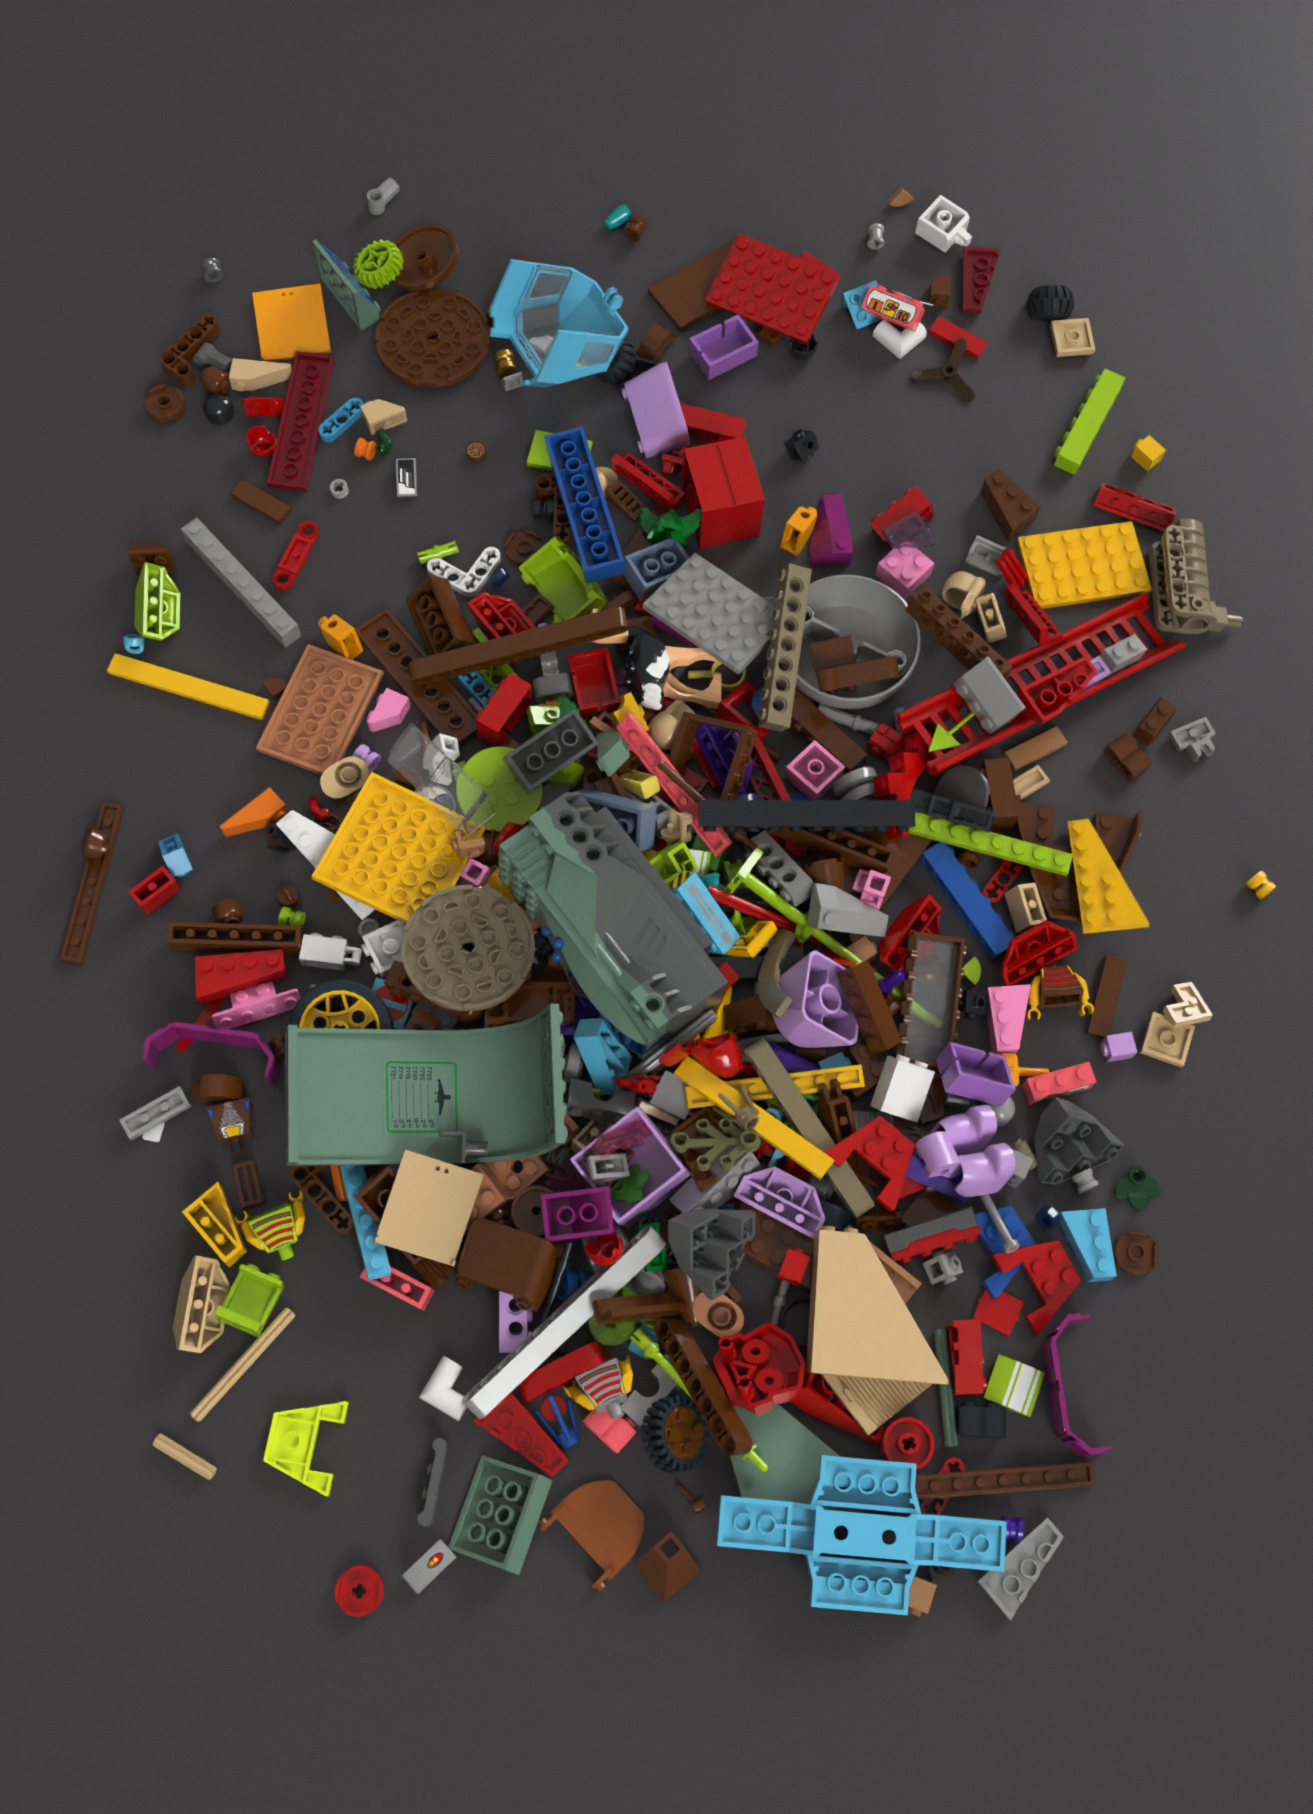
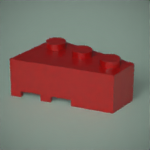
[870,486,935,547]
[945,1319,986,1397]

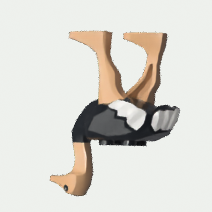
[591,608,721,710]

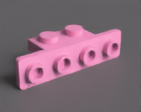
[212,981,300,1030]

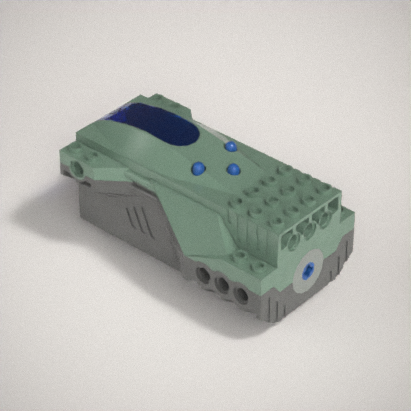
[498,791,728,1061]

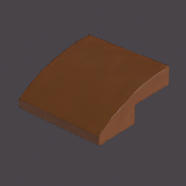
[901,1186,958,1250]

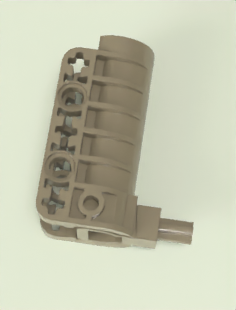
[1149,519,1243,634]

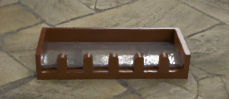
[894,931,967,1069]

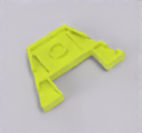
[263,1401,349,1497]

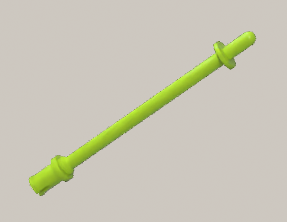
[630,1328,768,1472]

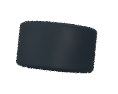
[819,1199,851,1232]

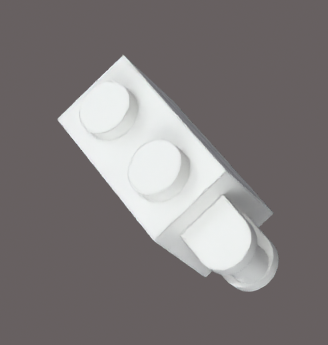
[299,933,362,971]

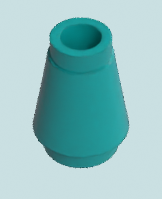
[604,204,632,230]

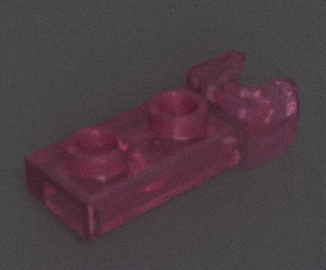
[590,1119,652,1155]

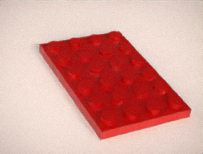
[705,233,841,345]

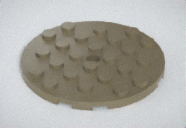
[401,885,535,1011]

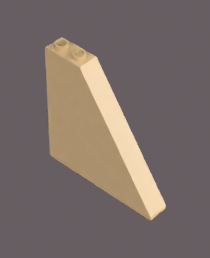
[806,1226,949,1385]

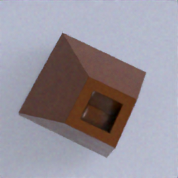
[127,542,177,574]
[634,1531,701,1602]

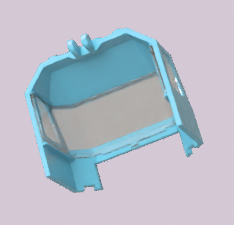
[489,259,629,387]

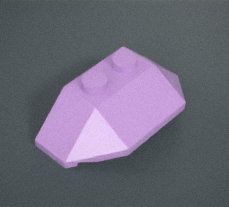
[734,1166,825,1239]

